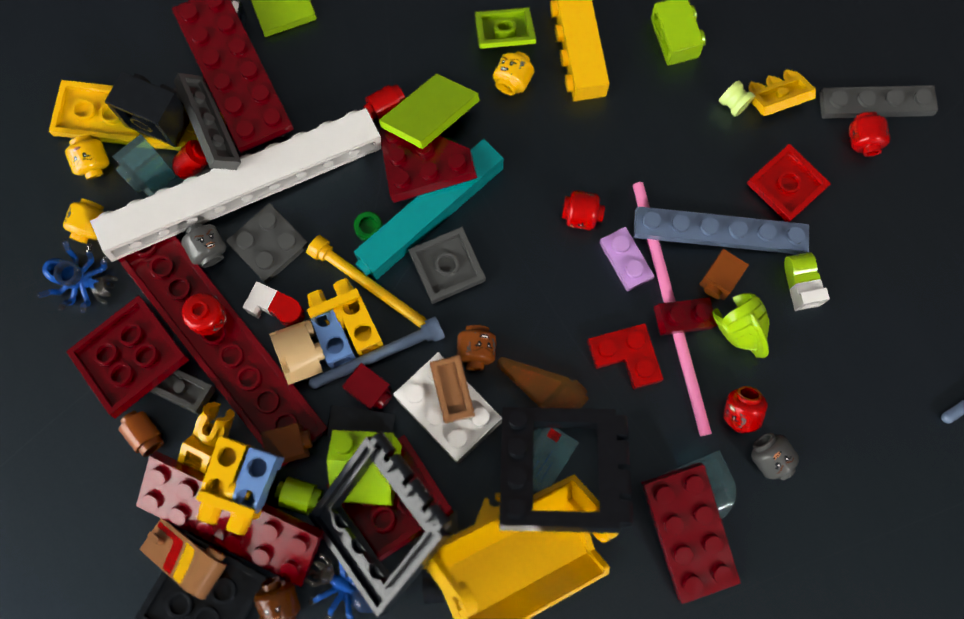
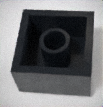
[105,72,190,148]

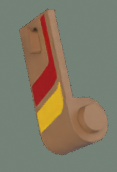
[140,519,227,600]

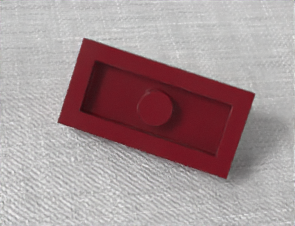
[653,297,717,336]

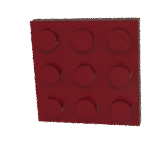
[66,295,189,419]
[326,434,454,561]

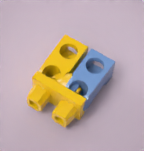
[307,278,384,369]
[196,436,284,535]

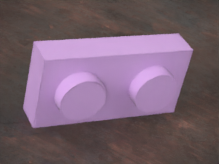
[599,227,654,292]

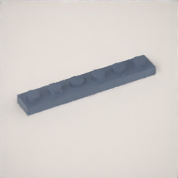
[634,206,809,254]

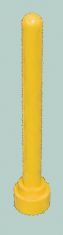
[306,235,427,328]

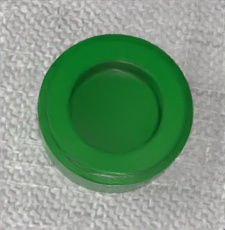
[354,212,383,241]

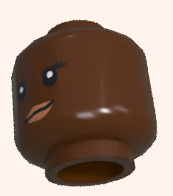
[254,577,301,619]

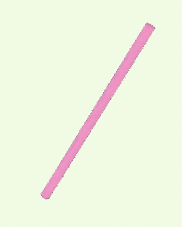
[632,182,712,437]

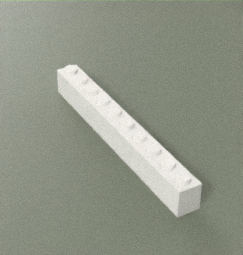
[90,108,381,262]

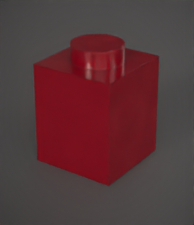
[342,363,392,411]

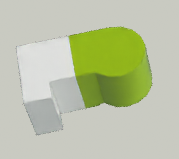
[784,252,830,311]

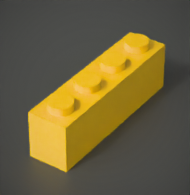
[550,0,609,102]

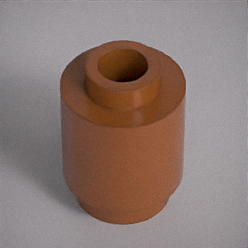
[118,411,164,457]

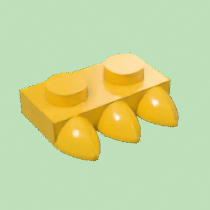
[748,69,816,116]

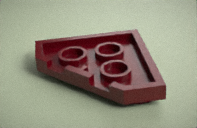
[379,129,477,203]

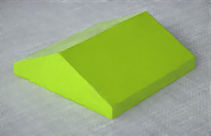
[475,7,536,49]

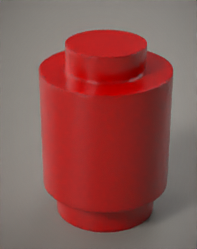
[363,84,406,123]
[172,139,208,179]

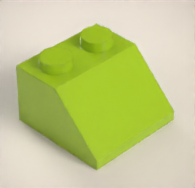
[327,430,402,506]

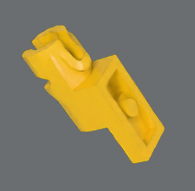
[177,402,235,474]

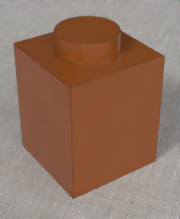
[699,249,749,301]

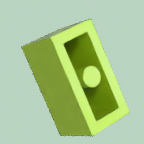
[651,0,706,66]

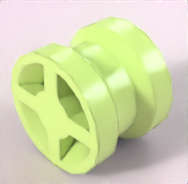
[719,80,755,117]

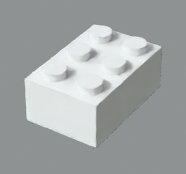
[393,352,502,465]

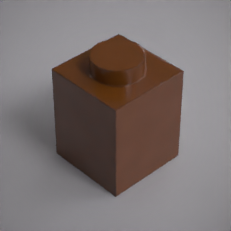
[261,423,313,464]

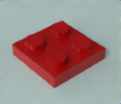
[747,144,831,222]

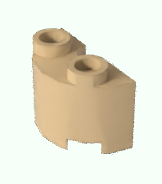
[269,319,325,385]

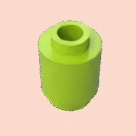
[275,477,324,515]

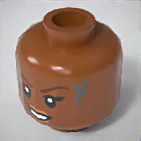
[456,325,496,371]

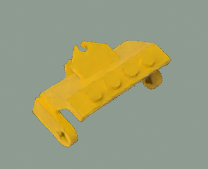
[427,474,618,619]

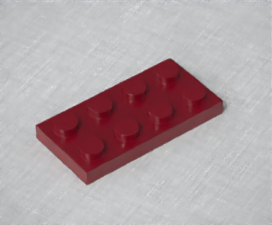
[641,462,741,604]

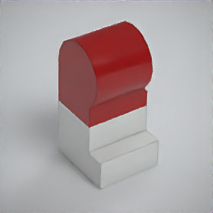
[242,281,305,327]

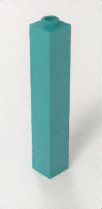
[354,139,504,280]

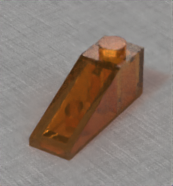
[497,357,589,429]

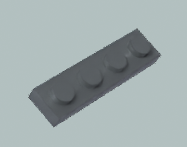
[174,73,241,170]
[819,85,938,119]

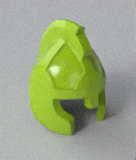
[712,293,769,358]

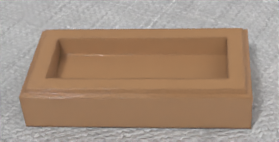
[430,355,475,424]

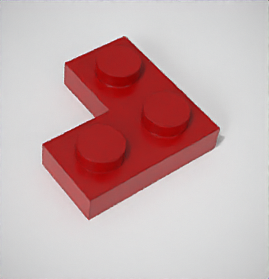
[587,323,664,389]

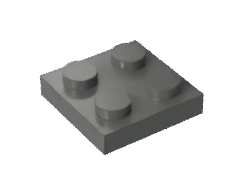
[226,203,309,284]
[408,227,486,304]

